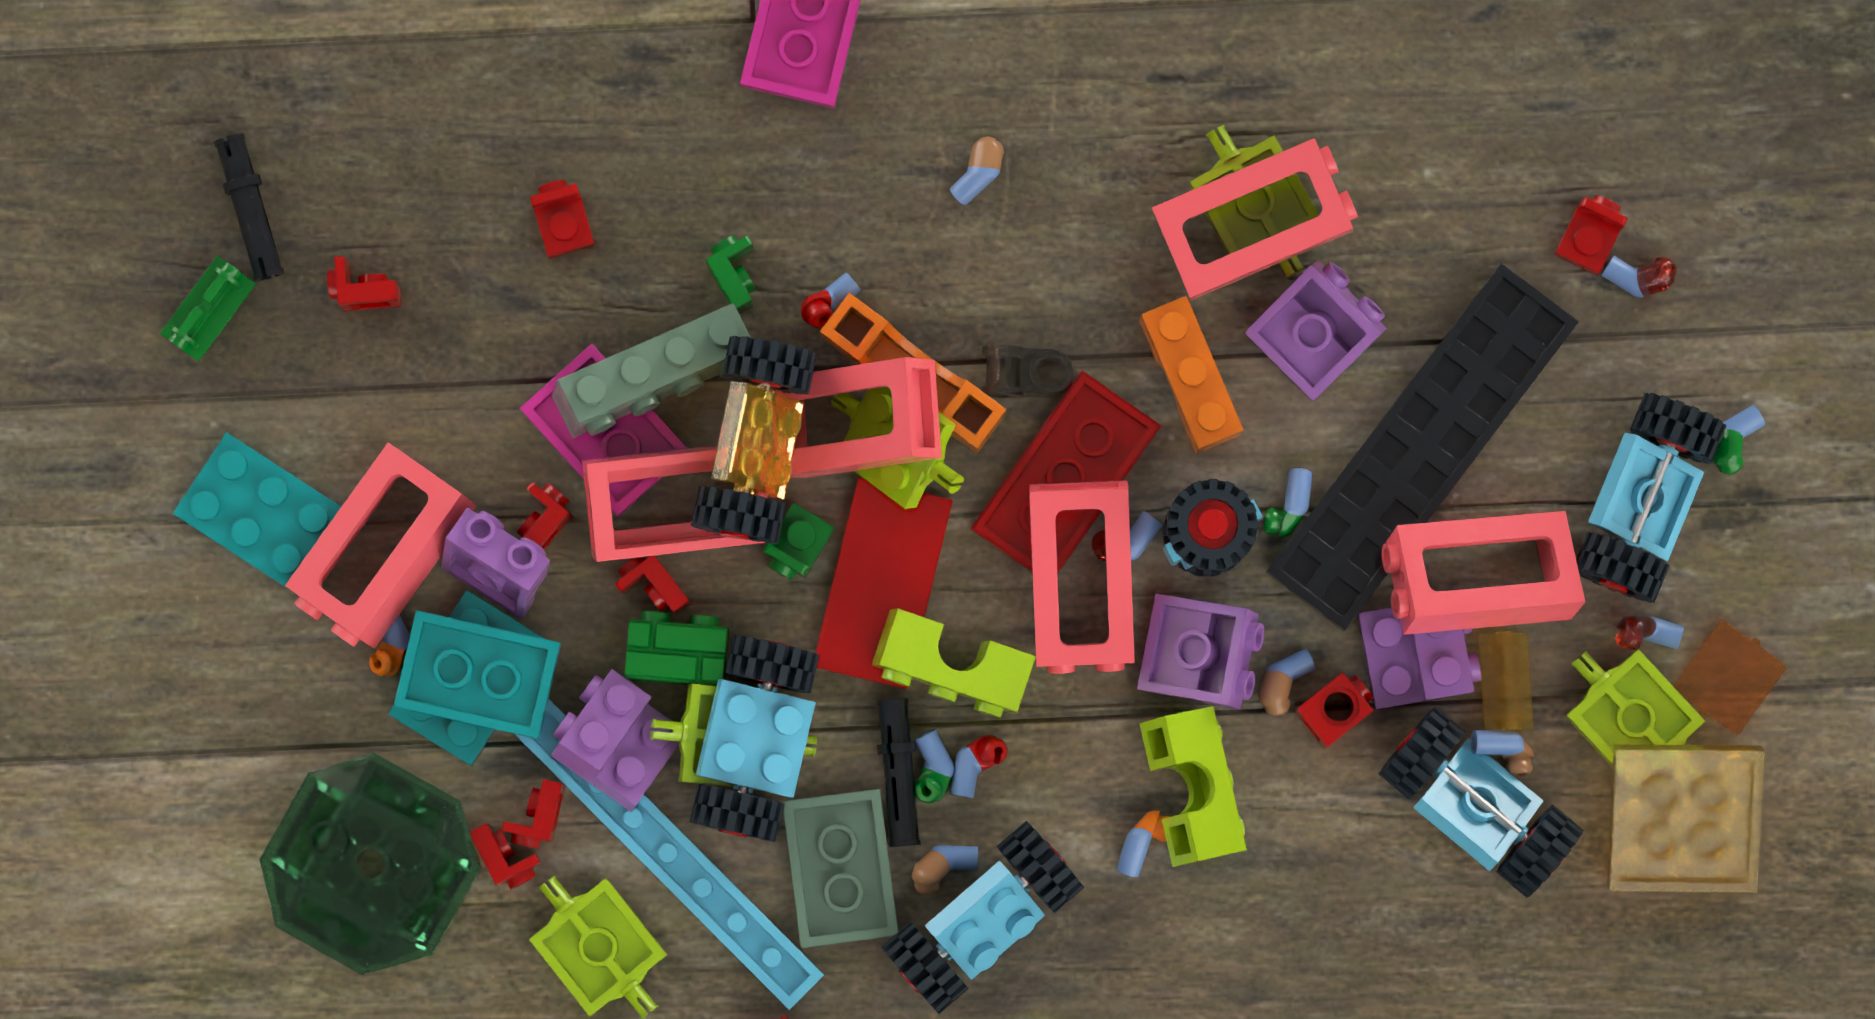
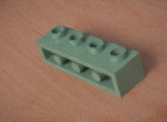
[552,303,751,439]

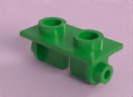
[159,256,256,362]

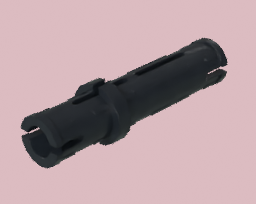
[214,133,285,282]
[877,698,921,847]

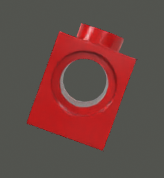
[1294,672,1374,749]

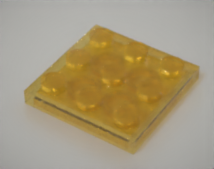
[1607,744,1765,893]

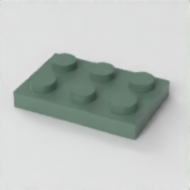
[782,789,898,948]

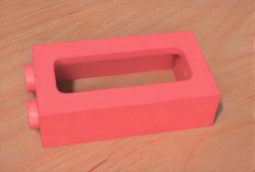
[1152,138,1358,301]
[766,357,942,478]
[285,442,477,649]
[582,442,774,562]
[1029,481,1135,674]
[1382,511,1585,635]

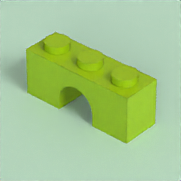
[872,608,1036,718]
[1139,706,1247,867]

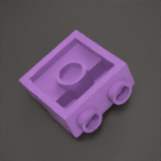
[1244,260,1387,401]
[441,507,550,620]
[1137,594,1264,710]
[1357,608,1481,710]
[551,669,678,812]

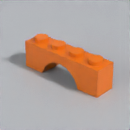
[820,293,1006,454]

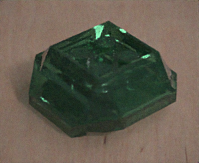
[259,752,482,975]

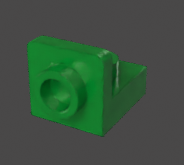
[706,235,756,314]
[762,503,835,580]

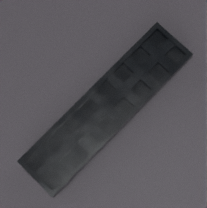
[1266,263,1579,632]

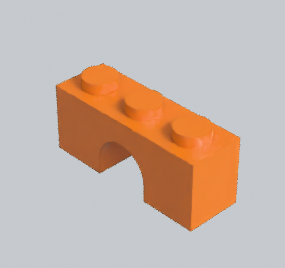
[1139,295,1244,455]

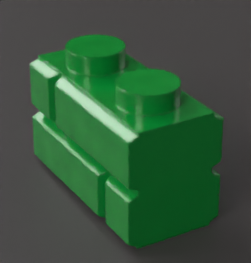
[625,611,729,686]

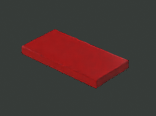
[970,370,1162,575]
[815,477,953,690]

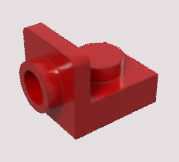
[530,180,595,259]
[1554,195,1628,276]
[327,256,402,312]
[517,482,573,550]
[615,555,691,615]
[501,779,566,849]
[469,823,542,890]

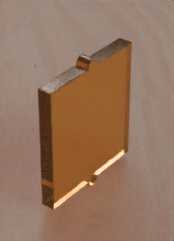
[1673,619,1787,736]

